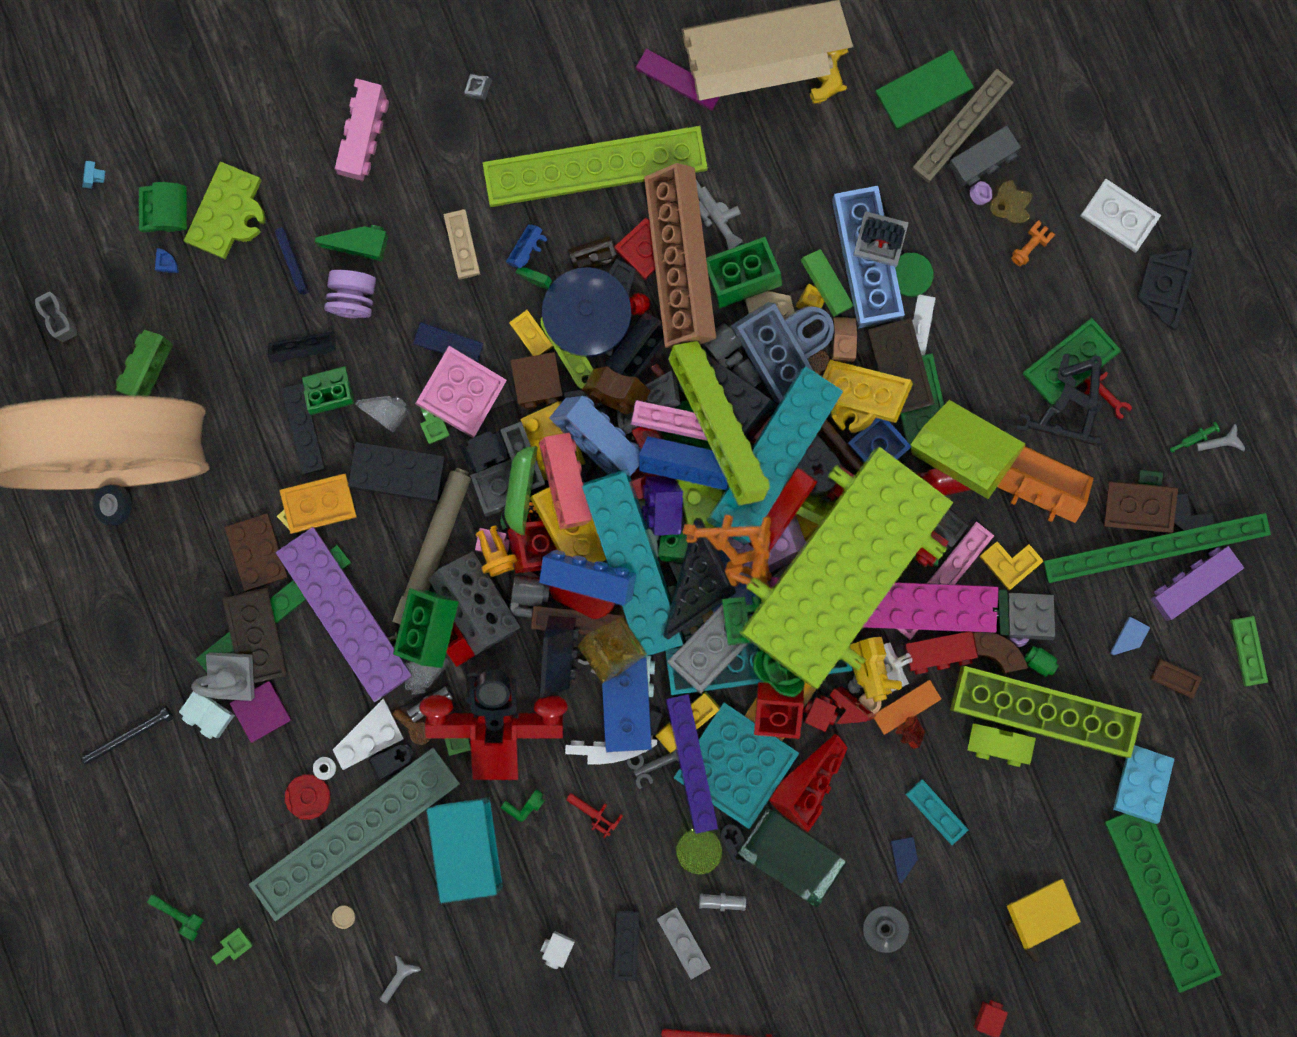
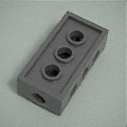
[428,551,521,655]

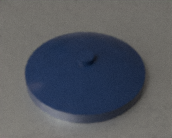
[542,268,631,357]

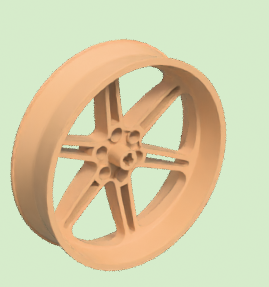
[0,397,209,490]

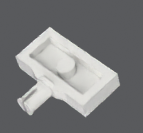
[884,643,912,692]

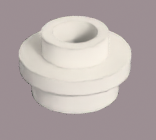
[313,757,336,780]

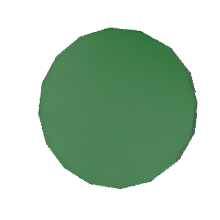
[895,253,934,297]

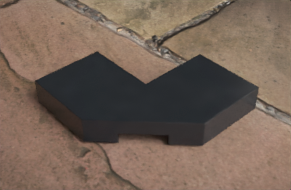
[1174,494,1214,531]

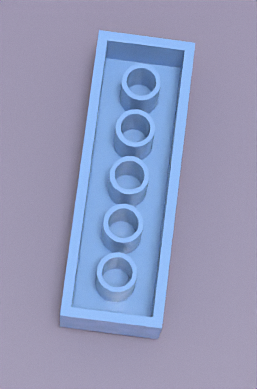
[832,186,905,328]

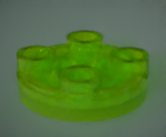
[677,829,722,874]

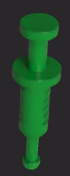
[1170,422,1220,452]

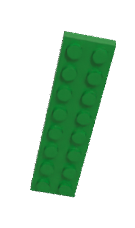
[1104,813,1221,993]

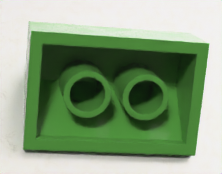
[116,330,173,397]

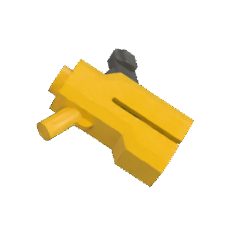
[848,637,902,702]

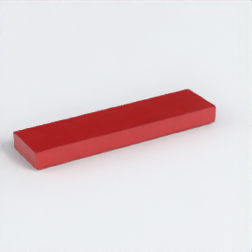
[748,468,818,553]

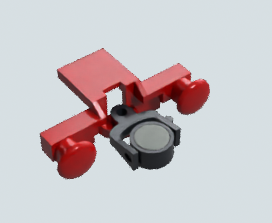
[419,670,568,780]

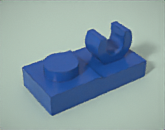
[506,225,547,268]

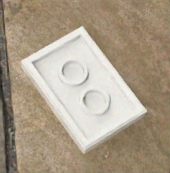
[1081,179,1161,253]

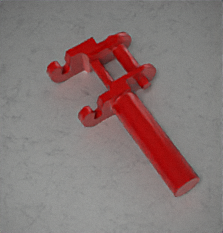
[566,793,623,838]

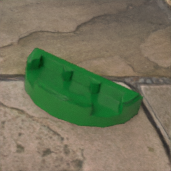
[515,266,552,289]

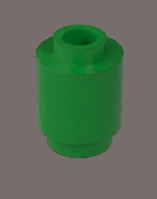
[1024,645,1059,677]

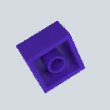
[641,476,683,536]

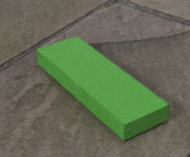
[801,249,854,317]
[1230,616,1268,687]

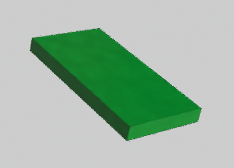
[875,50,974,130]
[1023,318,1121,406]
[900,353,944,449]

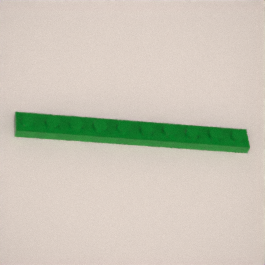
[1043,513,1271,583]

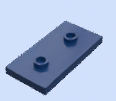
[601,658,652,752]

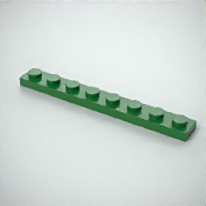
[196,545,352,672]

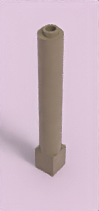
[392,468,471,624]

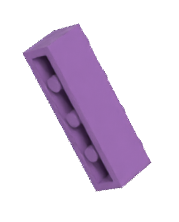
[1151,546,1244,621]

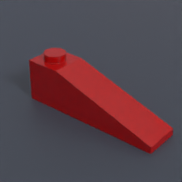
[769,734,848,832]

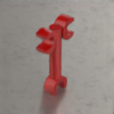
[1078,372,1132,420]

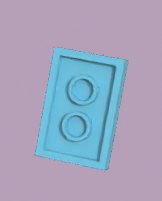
[1113,745,1174,824]

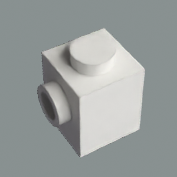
[541,931,575,969]

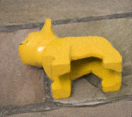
[809,48,848,104]

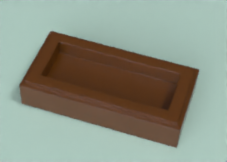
[1150,659,1202,699]

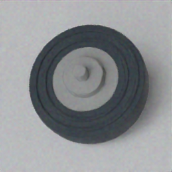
[93,485,132,525]

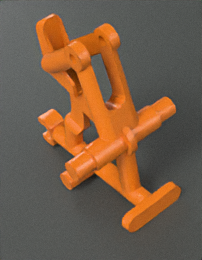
[683,515,772,587]

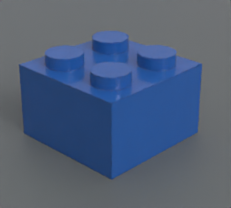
[847,418,911,464]

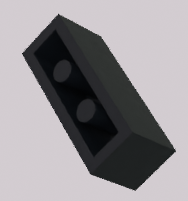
[605,313,664,378]

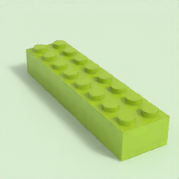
[950,666,1142,758]

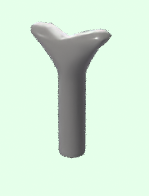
[1195,424,1245,451]
[379,956,421,1004]

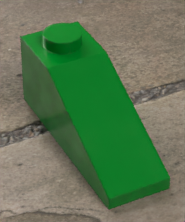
[315,225,388,262]

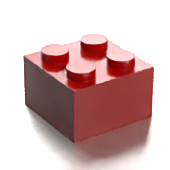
[507,521,557,574]
[754,682,804,739]

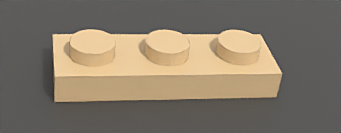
[444,209,480,279]

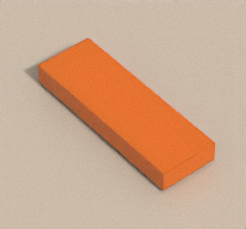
[874,680,941,735]

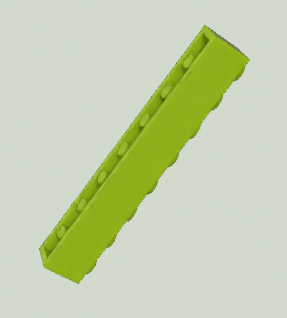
[668,341,770,506]

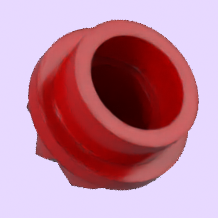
[629,293,651,315]

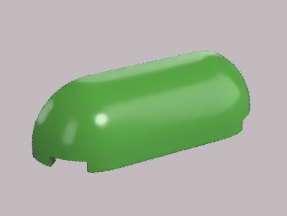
[504,446,538,535]

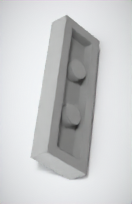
[657,907,711,979]

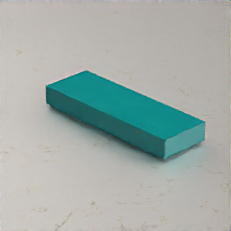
[905,779,968,845]

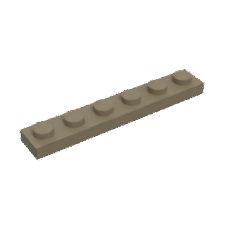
[912,69,1014,183]

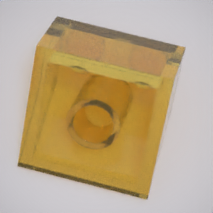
[578,617,647,684]

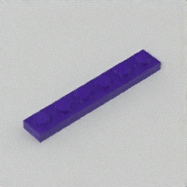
[665,694,718,834]

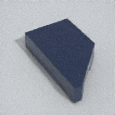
[890,837,918,883]

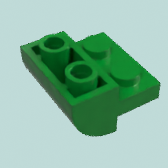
[139,182,187,233]
[302,366,355,415]

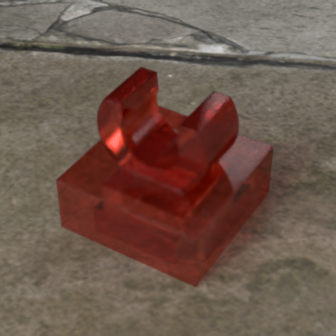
[895,716,925,749]

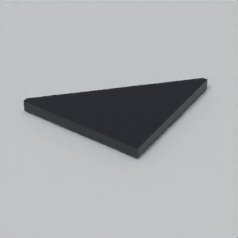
[663,518,736,640]

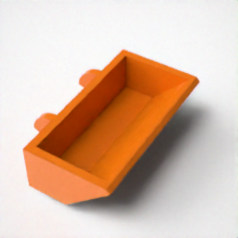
[997,446,1094,523]

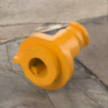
[476,526,517,577]

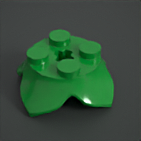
[753,650,805,697]

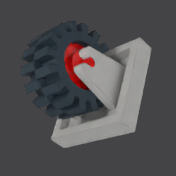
[853,211,908,267]

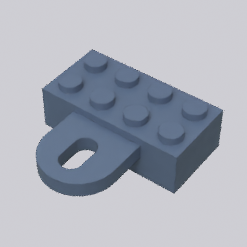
[731,302,834,403]

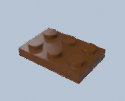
[1104,481,1178,533]
[225,513,289,591]

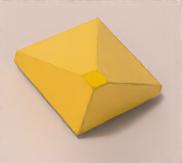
[796,284,825,309]

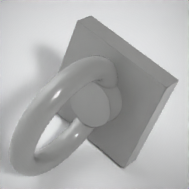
[191,652,255,701]

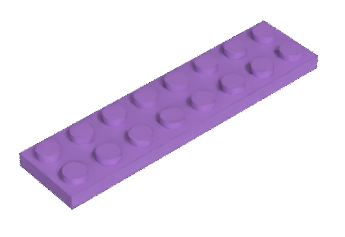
[276,527,412,702]

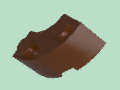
[582,366,651,414]
[973,632,1028,673]

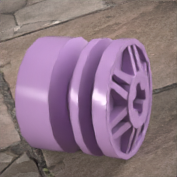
[324,270,376,318]

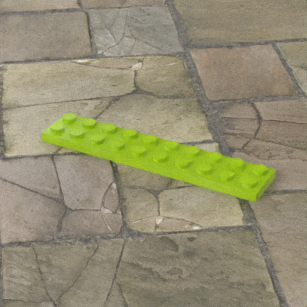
[483,126,708,207]

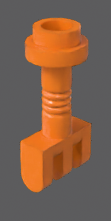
[1011,220,1055,266]

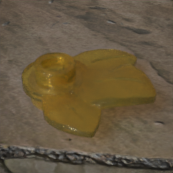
[990,180,1032,223]

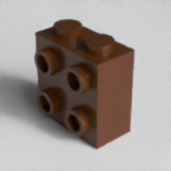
[511,352,563,409]

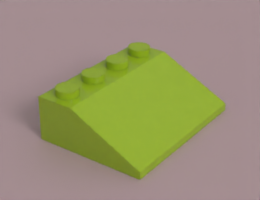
[911,400,1026,499]

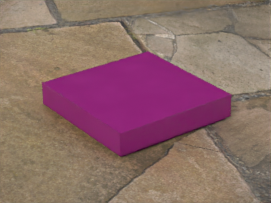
[229,681,292,743]

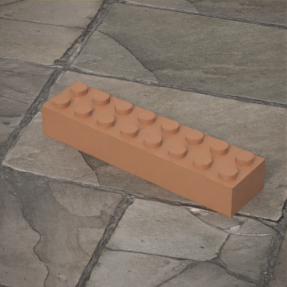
[644,163,716,349]

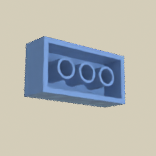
[549,396,641,476]

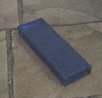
[275,227,309,295]
[413,322,484,363]

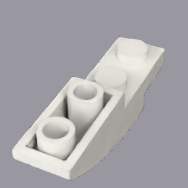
[565,735,657,764]

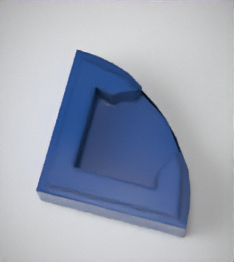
[155,248,179,273]

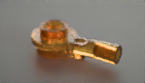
[807,350,830,376]
[392,709,431,745]

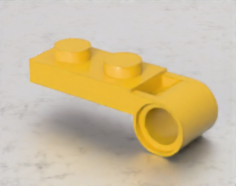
[655,691,720,753]

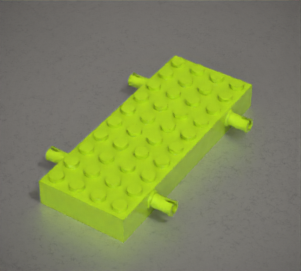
[740,447,953,689]

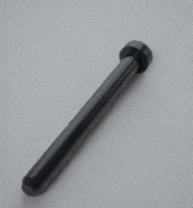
[81,705,174,764]

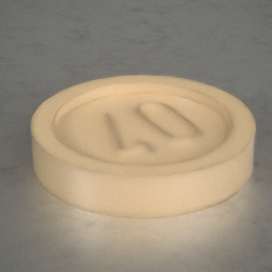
[332,905,355,929]

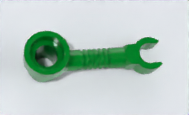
[147,894,204,941]

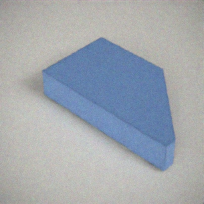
[1110,617,1150,655]

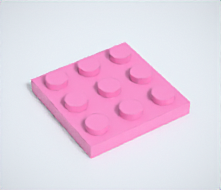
[415,346,507,438]

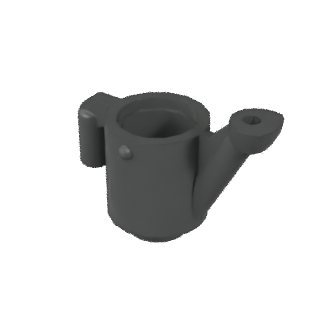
[700,324,743,369]
[509,554,550,618]

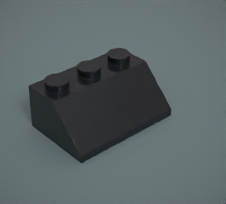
[540,616,579,698]

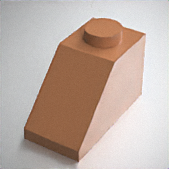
[831,317,857,363]

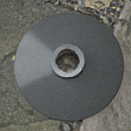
[863,906,909,953]

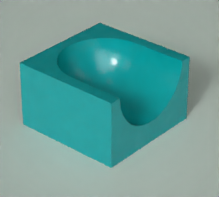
[427,797,503,903]

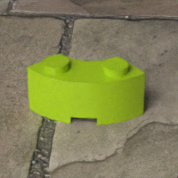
[967,724,1036,767]

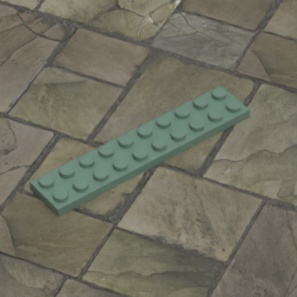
[249,747,460,921]

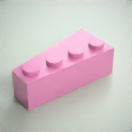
[335,79,389,181]

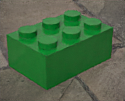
[706,237,782,308]
[393,588,459,668]

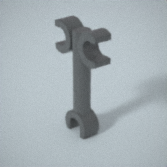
[627,749,679,789]

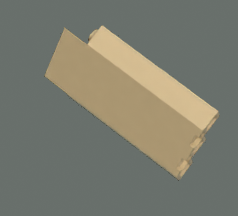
[682,0,853,100]

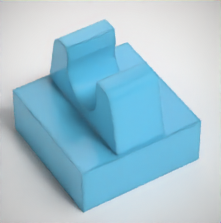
[82,161,105,188]

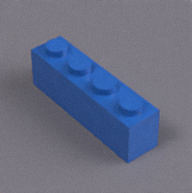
[639,436,729,490]
[539,550,636,606]

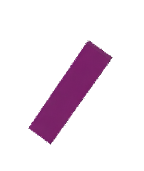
[636,49,721,111]

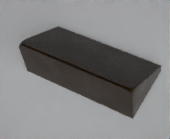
[568,236,617,269]

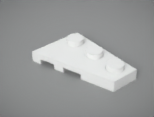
[333,698,404,770]

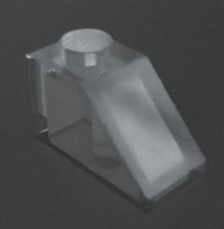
[355,396,409,433]
[405,658,450,695]

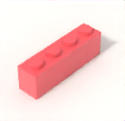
[539,433,592,530]

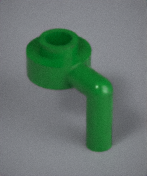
[501,789,545,822]

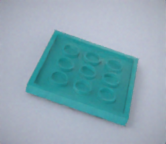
[674,703,799,829]

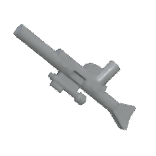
[696,180,743,249]

